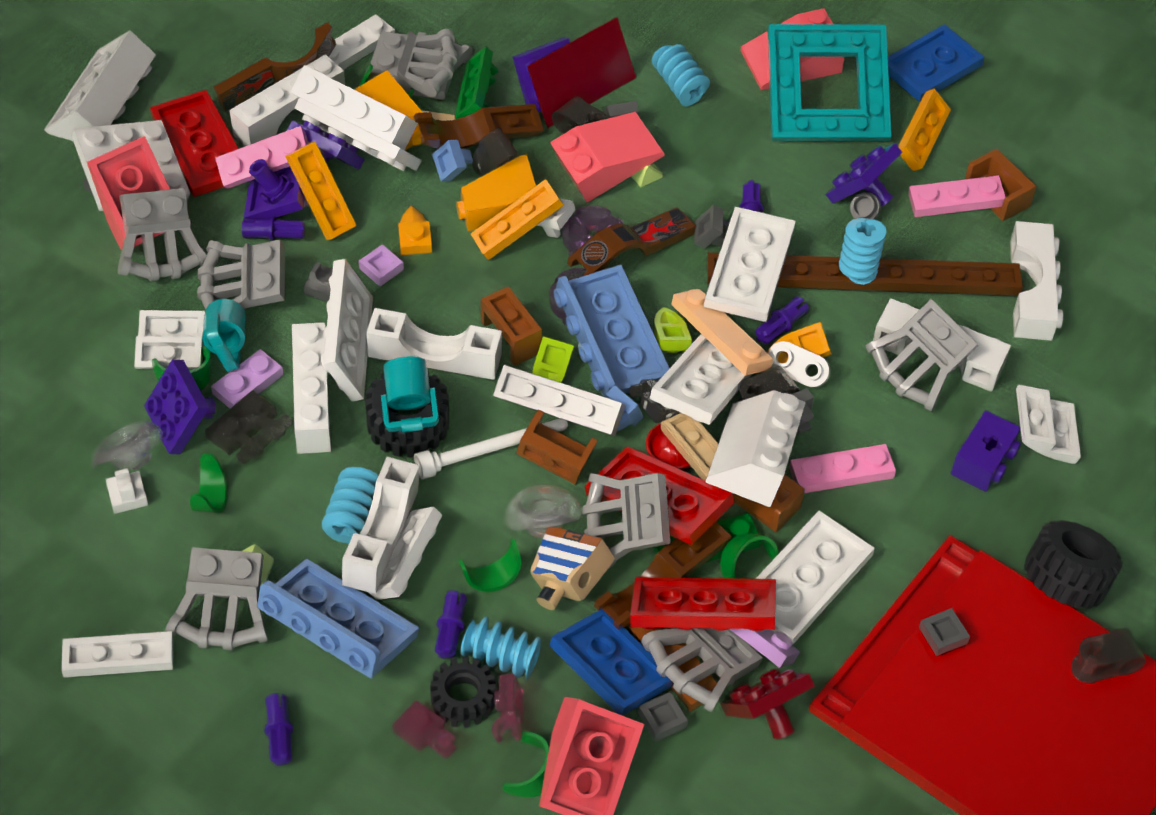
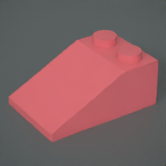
[740,8,845,90]
[550,112,665,203]
[87,136,170,250]
[539,697,644,815]

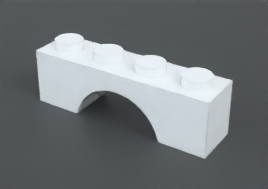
[230,54,345,146]
[291,65,418,150]
[1010,221,1063,341]
[873,298,1011,392]
[366,308,502,380]
[292,323,331,454]
[342,457,420,594]

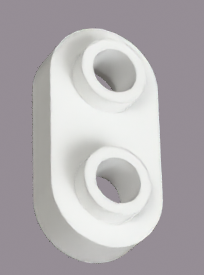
[768,341,831,388]

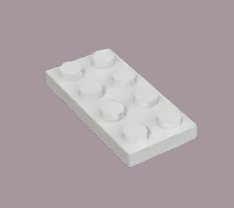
[295,98,422,171]
[704,207,796,322]
[321,259,373,402]
[650,334,752,425]
[756,511,875,645]

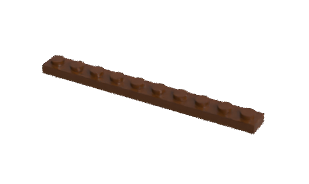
[707,252,1023,295]

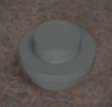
[850,192,881,219]

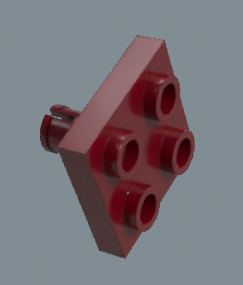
[720,669,815,740]

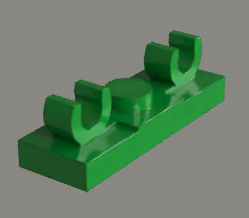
[455,46,498,119]

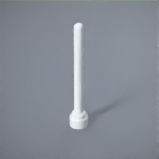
[414,418,568,480]

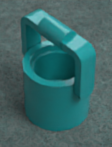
[202,299,246,372]
[381,356,439,433]

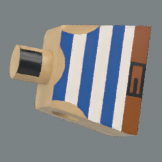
[531,526,615,610]

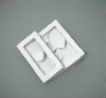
[134,310,205,369]
[1016,385,1081,464]

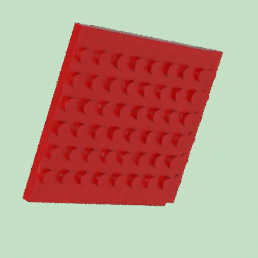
[809,535,1156,815]

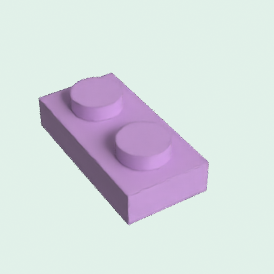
[211,349,283,412]
[730,629,800,668]

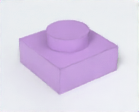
[359,244,404,286]

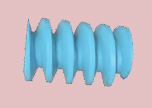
[652,44,710,107]
[839,218,887,285]
[321,467,378,544]
[461,616,541,680]

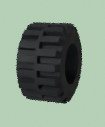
[365,371,450,457]
[1024,520,1123,609]

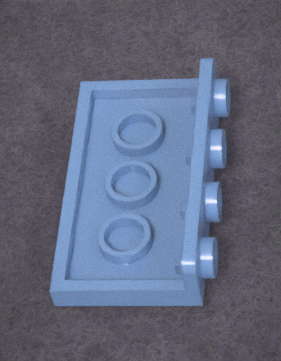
[554,265,670,398]
[257,558,419,679]

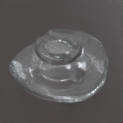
[92,420,163,470]
[504,484,583,538]

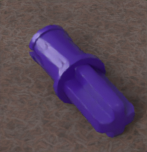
[739,180,764,213]
[242,217,306,241]
[755,296,809,344]
[434,591,468,659]
[264,693,294,766]

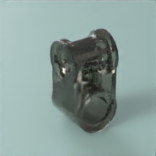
[552,96,608,134]
[471,128,518,177]
[738,366,801,402]
[1071,628,1146,683]

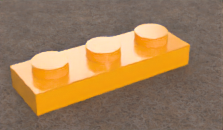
[898,88,951,171]
[285,141,357,240]
[471,179,564,260]

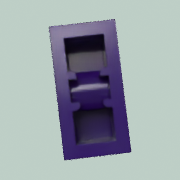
[951,410,1022,492]

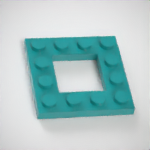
[767,24,891,141]

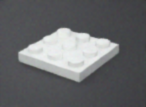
[71,120,190,211]

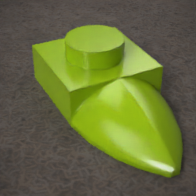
[653,307,692,353]
[532,336,574,383]

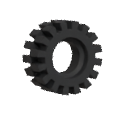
[430,657,496,728]

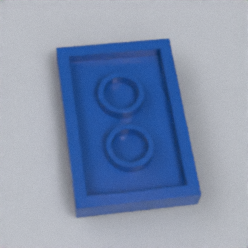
[888,24,985,102]
[549,609,673,716]

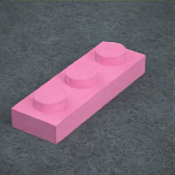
[215,126,308,189]
[908,175,1005,217]
[789,444,896,493]

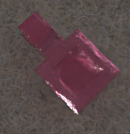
[492,674,523,743]
[392,700,456,759]

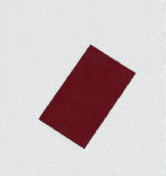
[527,17,636,128]

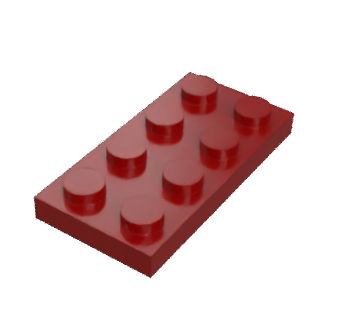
[150,90,239,197]
[584,446,734,545]
[630,577,776,631]

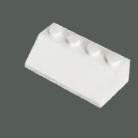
[44,30,156,141]
[705,390,806,507]

